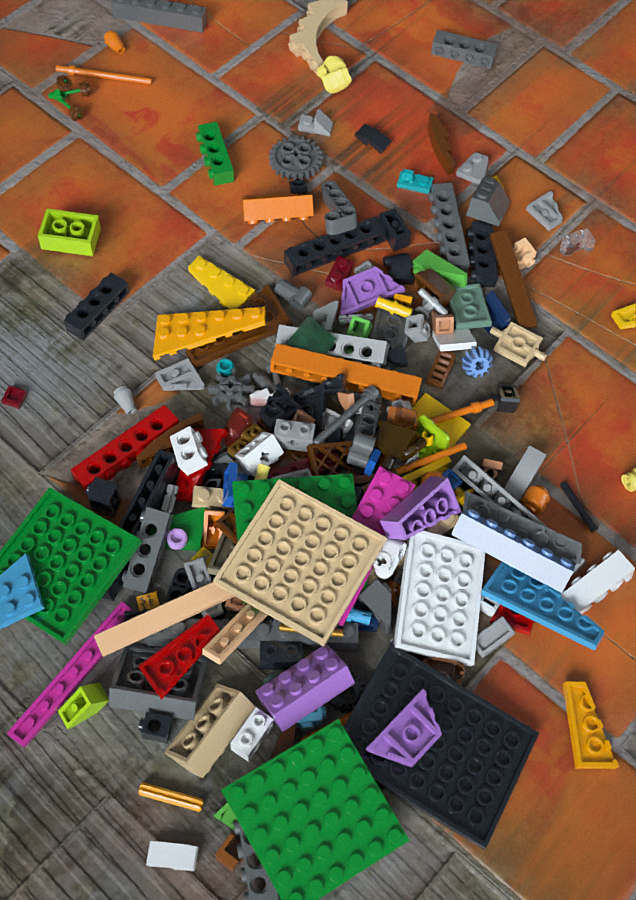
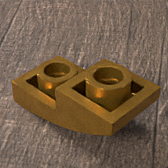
[227,423,268,460]

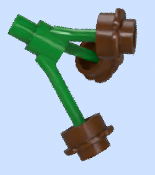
[48,75,91,121]

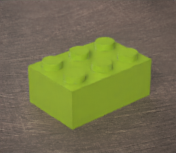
[38,209,101,256]

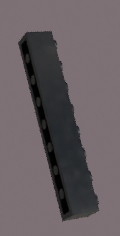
[102,450,180,601]

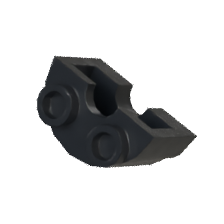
[383,253,414,286]

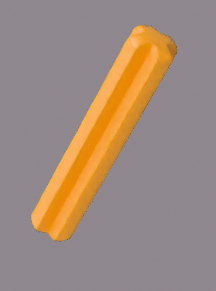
[139,782,204,812]

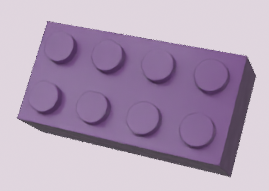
[255,644,355,732]

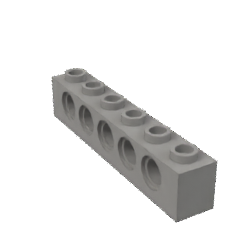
[275,325,389,367]

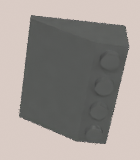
[109,645,208,721]

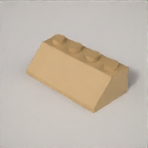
[164,683,255,778]

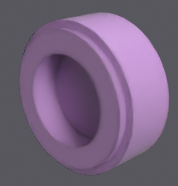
[167,528,187,550]

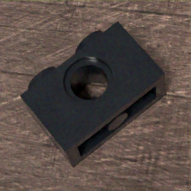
[379,208,411,252]
[86,477,122,519]
[260,641,303,670]

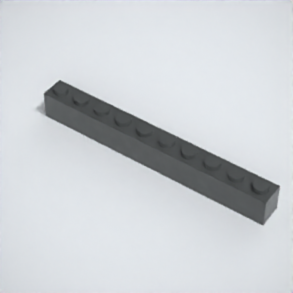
[146,619,358,651]

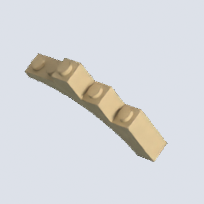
[288,0,348,76]

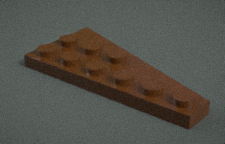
[186,284,292,369]

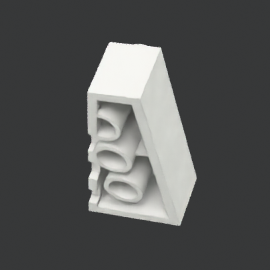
[560,550,635,614]

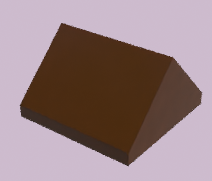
[415,268,456,309]

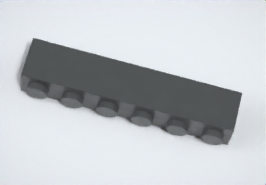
[111,0,207,33]

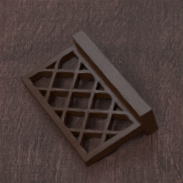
[307,441,383,487]

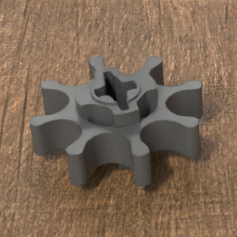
[208,369,255,412]

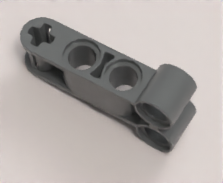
[346,401,380,469]

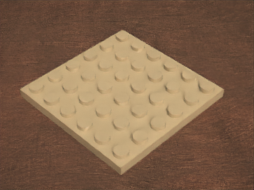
[213,480,387,646]

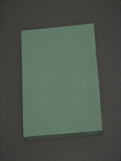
[449,283,492,330]

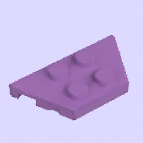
[340,266,405,316]
[366,689,442,767]

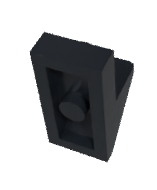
[496,384,520,413]

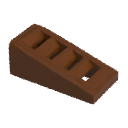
[425,350,457,390]

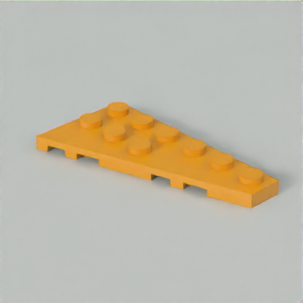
[153,307,266,361]

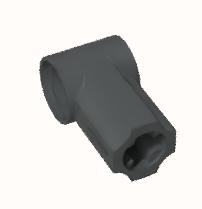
[274,279,312,310]

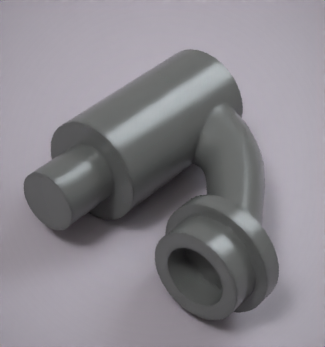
[251,363,281,394]

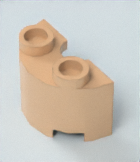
[513,238,537,270]

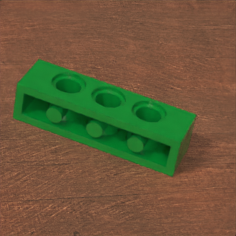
[195,122,234,186]

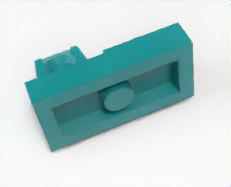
[397,169,433,194]

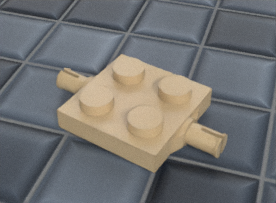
[489,322,547,367]

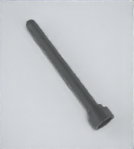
[313,385,380,444]

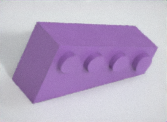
[380,477,461,540]

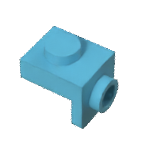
[296,706,326,730]

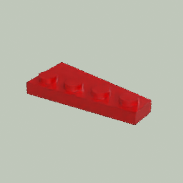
[175,429,228,502]
[138,614,221,700]

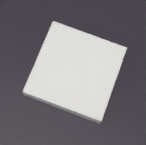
[432,329,477,351]

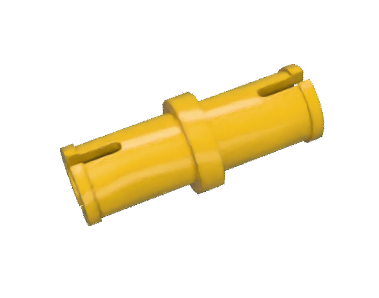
[375,296,413,318]

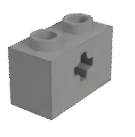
[274,419,315,452]

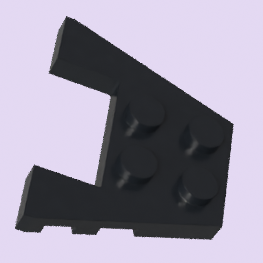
[290,373,346,443]

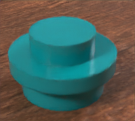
[216,359,235,377]

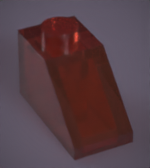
[223,406,253,447]

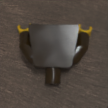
[374,420,433,470]

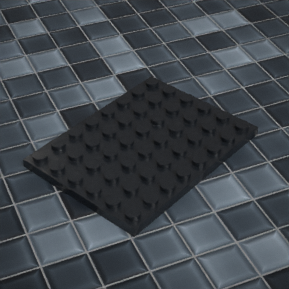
[344,643,539,850]

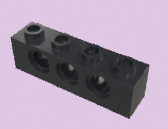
[467,221,498,288]
[64,273,129,341]

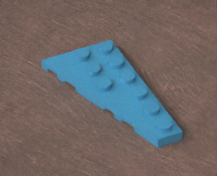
[0,553,45,629]
[481,561,605,651]

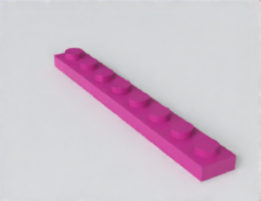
[7,601,134,748]

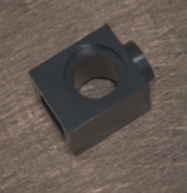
[138,712,173,744]

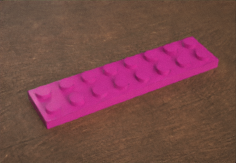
[338,467,416,626]

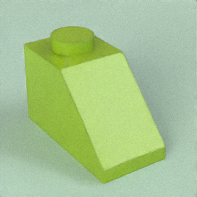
[58,682,109,729]

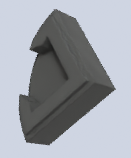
[213,451,236,465]

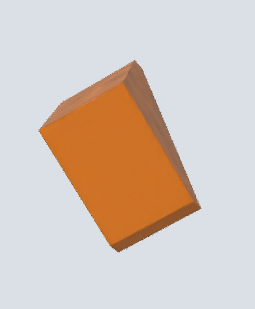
[202,509,225,549]

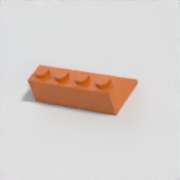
[241,193,314,224]

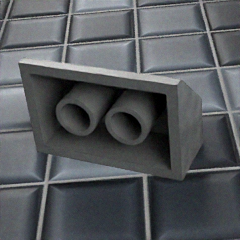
[466,177,511,226]

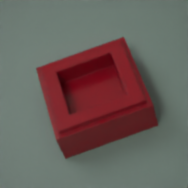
[1,385,27,409]

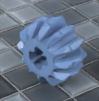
[462,346,493,378]

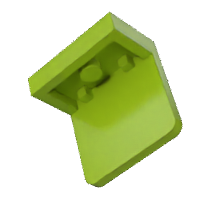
[416,414,450,466]

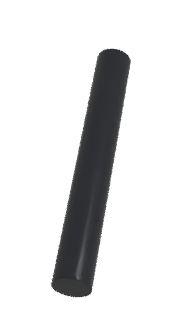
[560,481,599,533]

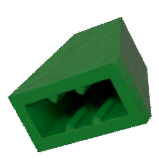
[150,507,206,552]

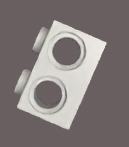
[170,426,208,476]
[230,708,274,762]

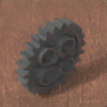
[269,135,323,181]

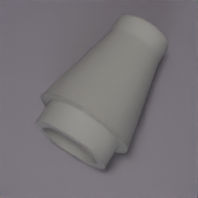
[113,386,137,415]

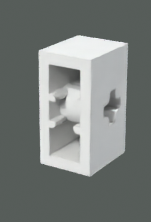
[234,432,284,476]

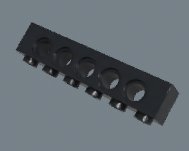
[284,216,387,277]

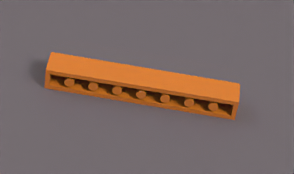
[270,343,422,406]

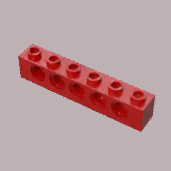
[70,405,179,493]

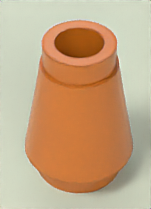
[104,30,125,55]

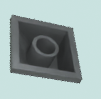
[359,579,392,636]

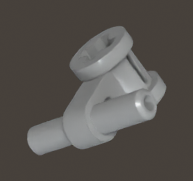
[414,288,448,321]

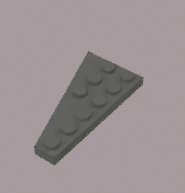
[460,491,583,564]

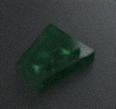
[286,316,338,354]

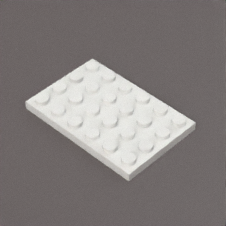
[394,531,485,667]

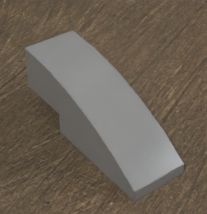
[504,445,546,502]

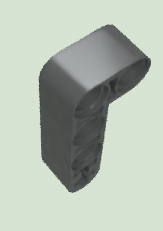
[321,180,357,235]

